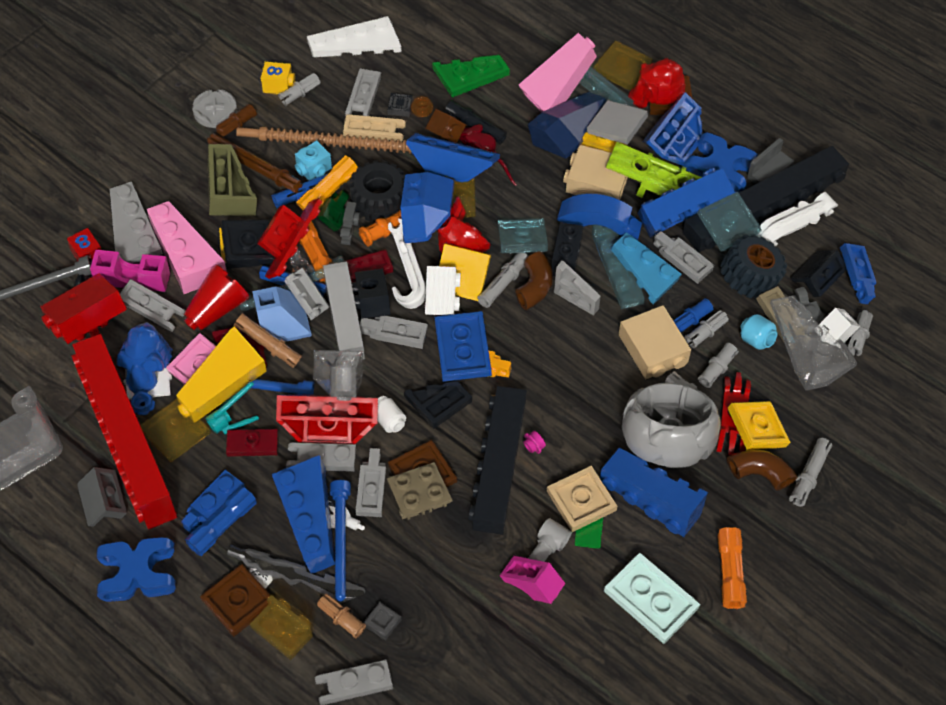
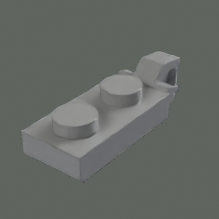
[653,231,714,284]
[359,316,428,349]
[356,448,386,517]

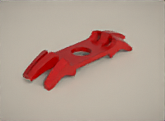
[717,372,751,455]

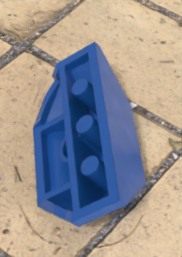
[643,92,702,166]
[406,133,500,182]
[401,172,454,243]

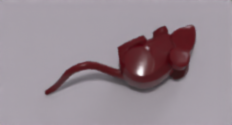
[459,124,517,186]

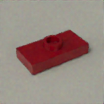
[343,249,393,282]
[226,429,278,457]

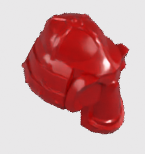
[628,58,685,108]
[437,196,491,253]

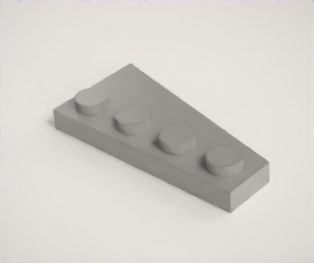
[110,181,162,264]

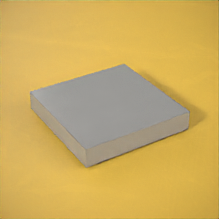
[587,100,648,145]

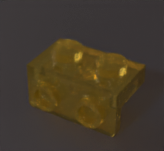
[250,595,313,660]

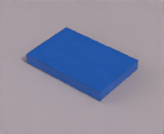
[434,311,492,382]

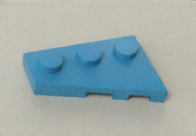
[611,232,682,304]

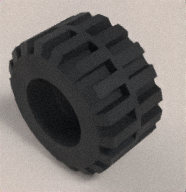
[349,160,405,222]

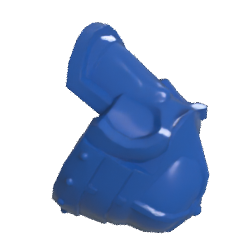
[117,322,173,394]

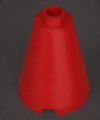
[184,264,249,330]

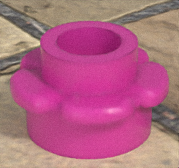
[523,430,546,454]

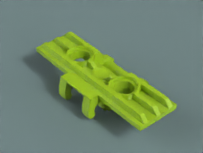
[606,142,702,198]

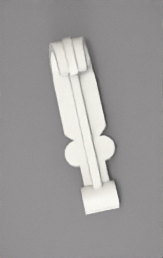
[756,192,838,246]
[388,218,426,309]

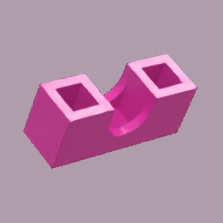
[90,250,170,292]

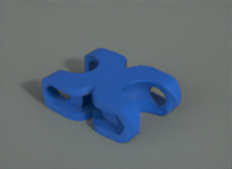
[683,133,759,195]
[97,538,176,602]

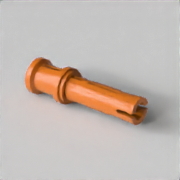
[359,210,402,246]

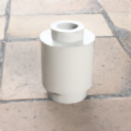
[378,396,406,433]

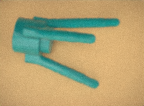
[205,382,259,435]

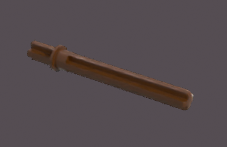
[207,133,302,193]

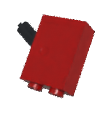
[40,273,127,344]

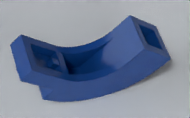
[557,194,642,240]

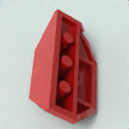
[276,394,378,444]

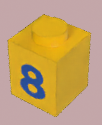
[261,62,295,94]

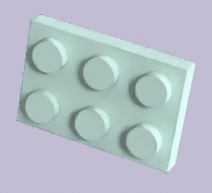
[604,553,700,644]

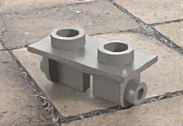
[285,267,330,320]

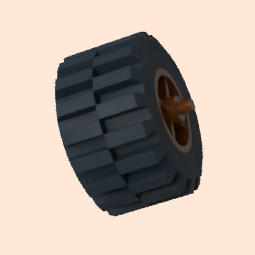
[721,235,787,299]

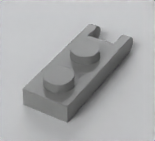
[345,69,381,116]
[120,279,185,332]
[286,443,356,472]
[315,660,393,705]

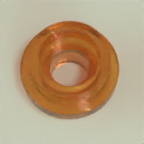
[411,96,433,117]

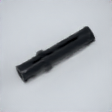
[445,101,507,145]

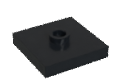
[221,220,274,264]

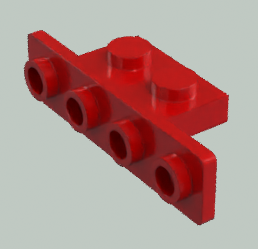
[257,198,322,279]

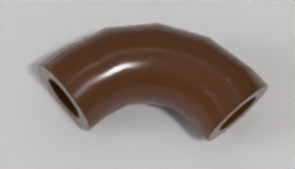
[515,251,553,310]
[727,449,797,490]

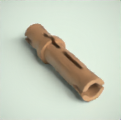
[233,313,302,368]

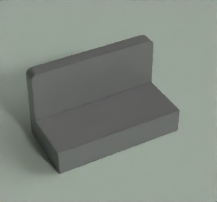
[747,138,795,184]
[77,467,127,527]

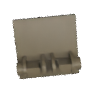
[387,462,452,520]

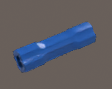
[185,486,257,556]

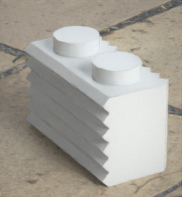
[425,266,461,315]

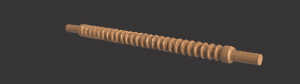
[237,127,412,154]

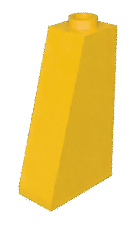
[176,327,267,423]

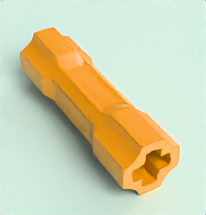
[296,155,358,211]

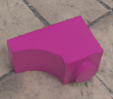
[500,556,565,604]

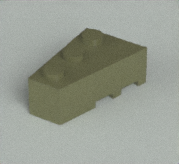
[207,144,257,216]

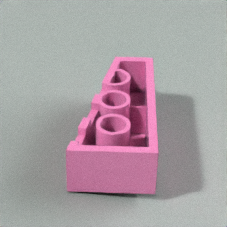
[147,201,227,294]

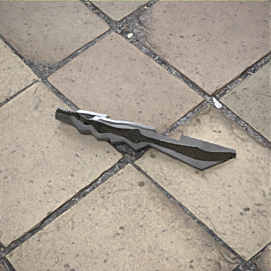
[227,545,365,604]

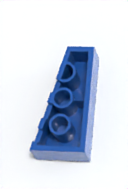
[637,168,735,238]
[600,448,708,537]

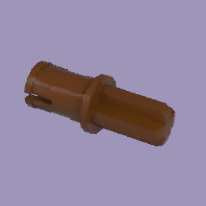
[216,104,257,137]

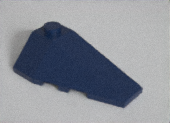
[528,92,606,159]

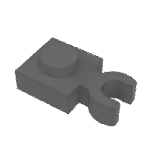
[340,201,361,245]

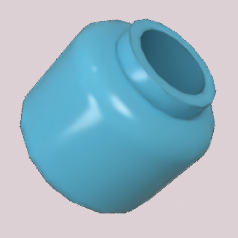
[741,314,778,350]

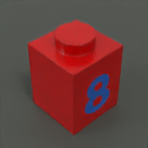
[67,228,102,261]

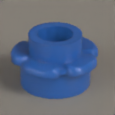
[131,392,155,415]

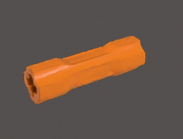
[299,220,334,284]
[718,527,747,609]

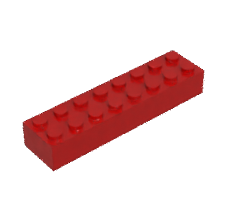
[71,334,177,530]

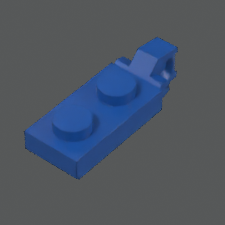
[840,243,877,304]
[181,470,245,533]

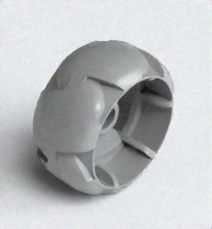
[622,383,721,468]

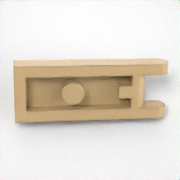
[343,114,406,142]

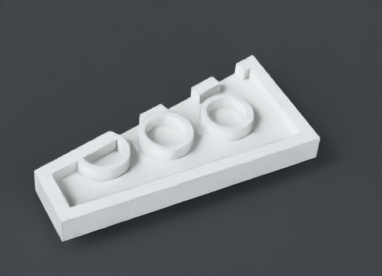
[307,16,401,57]

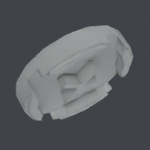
[193,90,237,128]

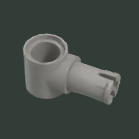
[528,518,572,562]

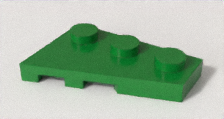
[432,55,510,98]

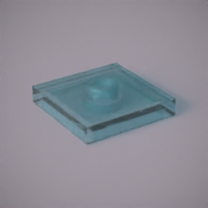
[697,192,762,252]
[498,219,548,253]

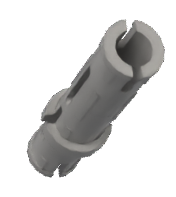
[477,251,528,308]
[789,438,832,506]

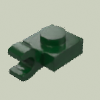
[318,190,349,231]

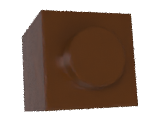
[425,109,466,143]

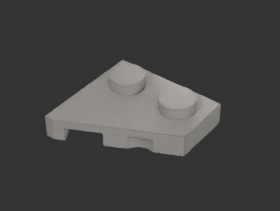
[554,261,601,316]

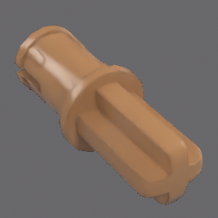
[317,594,366,639]

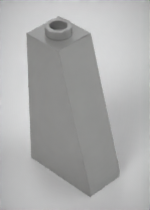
[323,261,365,363]

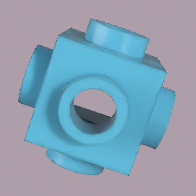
[295,141,332,180]

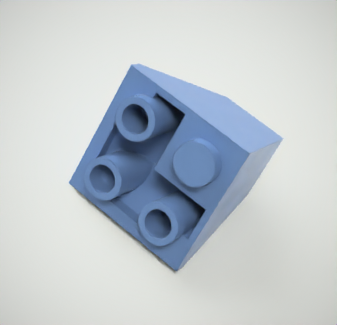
[252,286,312,342]

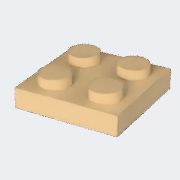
[547,466,617,532]

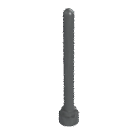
[0,255,92,300]

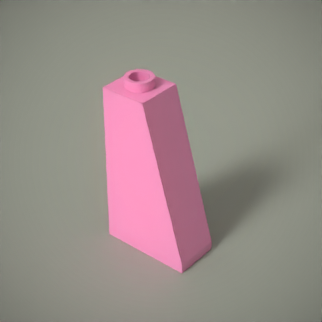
[519,33,597,113]

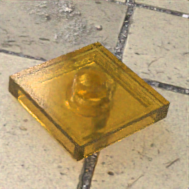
[593,41,652,90]
[140,399,211,463]

